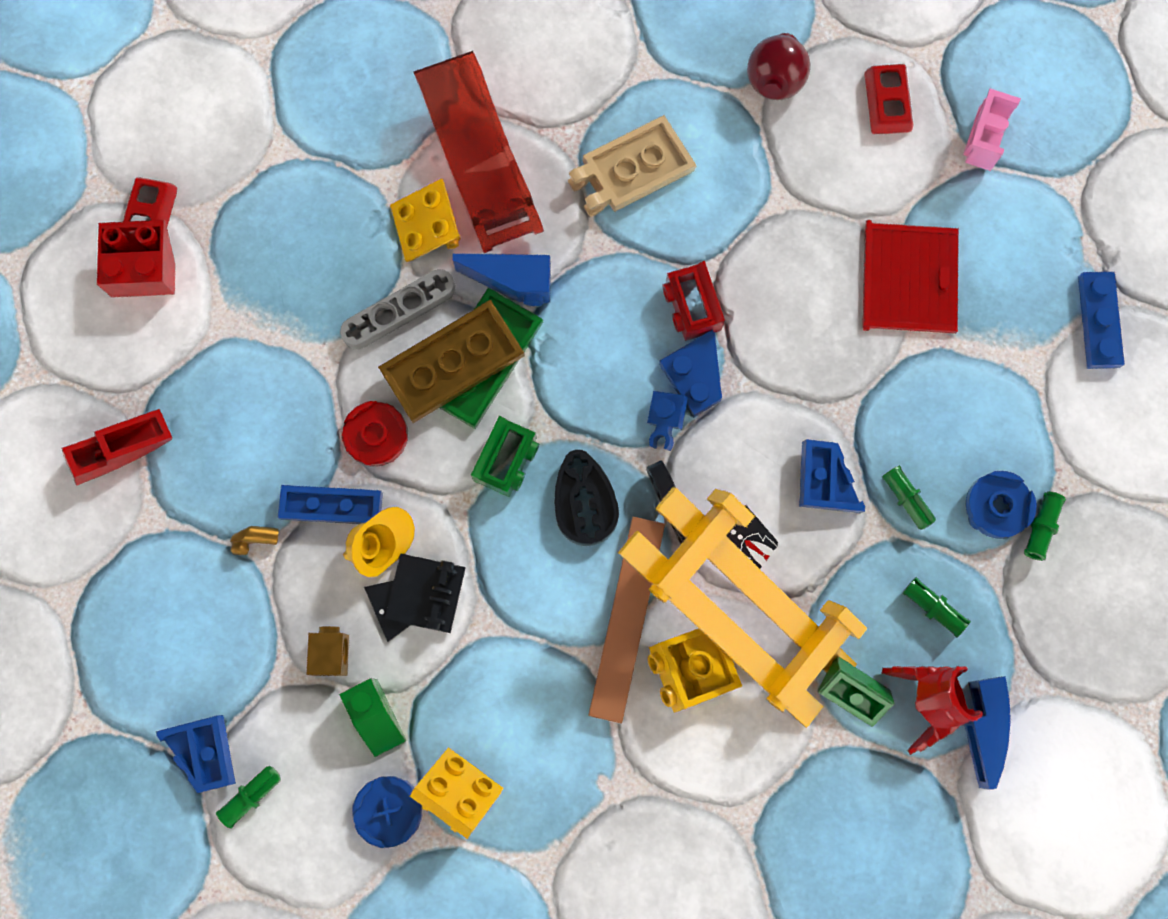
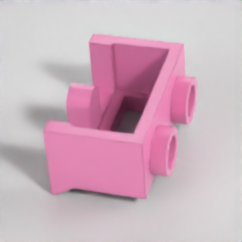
[963,88,1021,171]

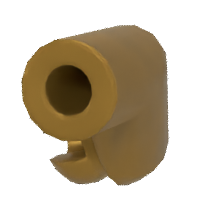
[230,526,279,555]

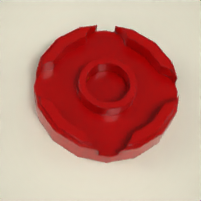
[342,401,408,466]

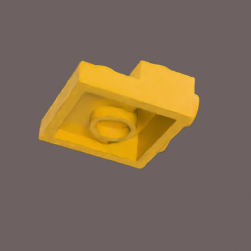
[648,628,743,713]

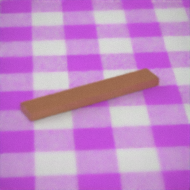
[588,517,665,724]

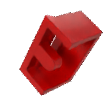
[662,261,725,341]

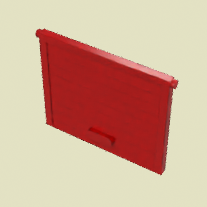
[863,220,959,334]

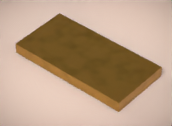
[378,300,525,423]

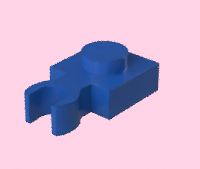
[647,391,688,451]

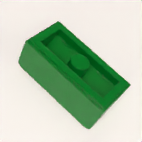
[818,656,895,727]

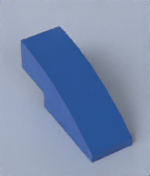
[964,676,1011,790]

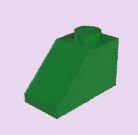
[339,678,407,757]

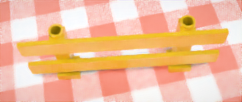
[618,487,868,728]

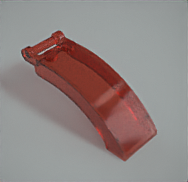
[413,51,544,254]

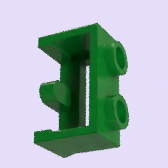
[471,416,539,497]

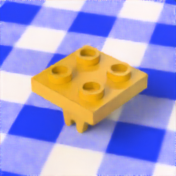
[410,747,504,839]

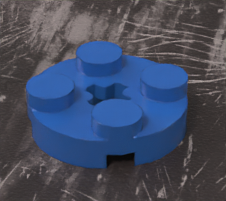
[965,471,1037,539]

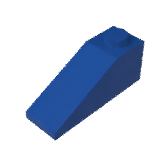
[452,253,551,307]

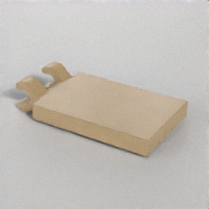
[568,115,696,217]

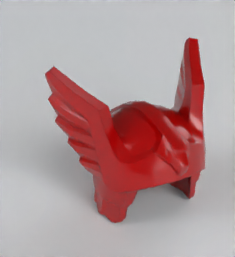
[882,666,983,755]

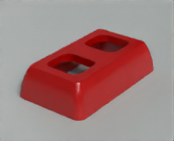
[864,64,913,134]
[122,177,178,226]

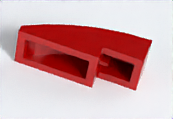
[61,409,173,486]

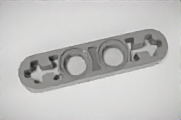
[340,269,455,349]

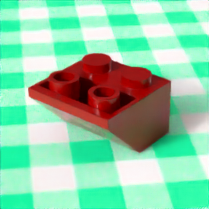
[97,220,176,297]

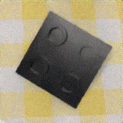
[385,553,466,633]

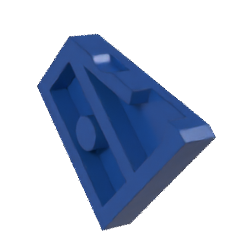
[659,329,722,418]
[799,439,865,513]
[156,715,236,793]

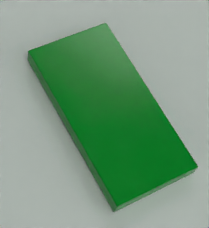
[440,288,543,429]

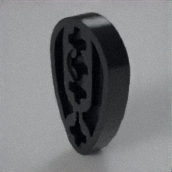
[554,450,619,546]

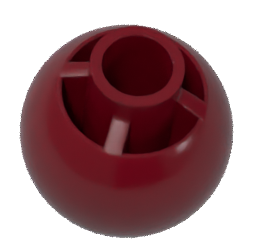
[747,33,810,100]

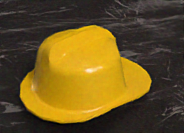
[343,507,415,577]

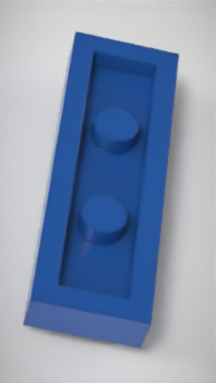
[1078,272,1125,369]
[278,485,383,524]

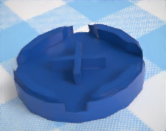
[352,776,423,848]

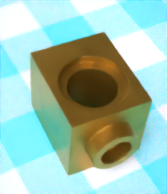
[306,626,349,676]

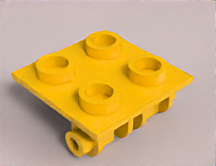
[390,178,461,263]

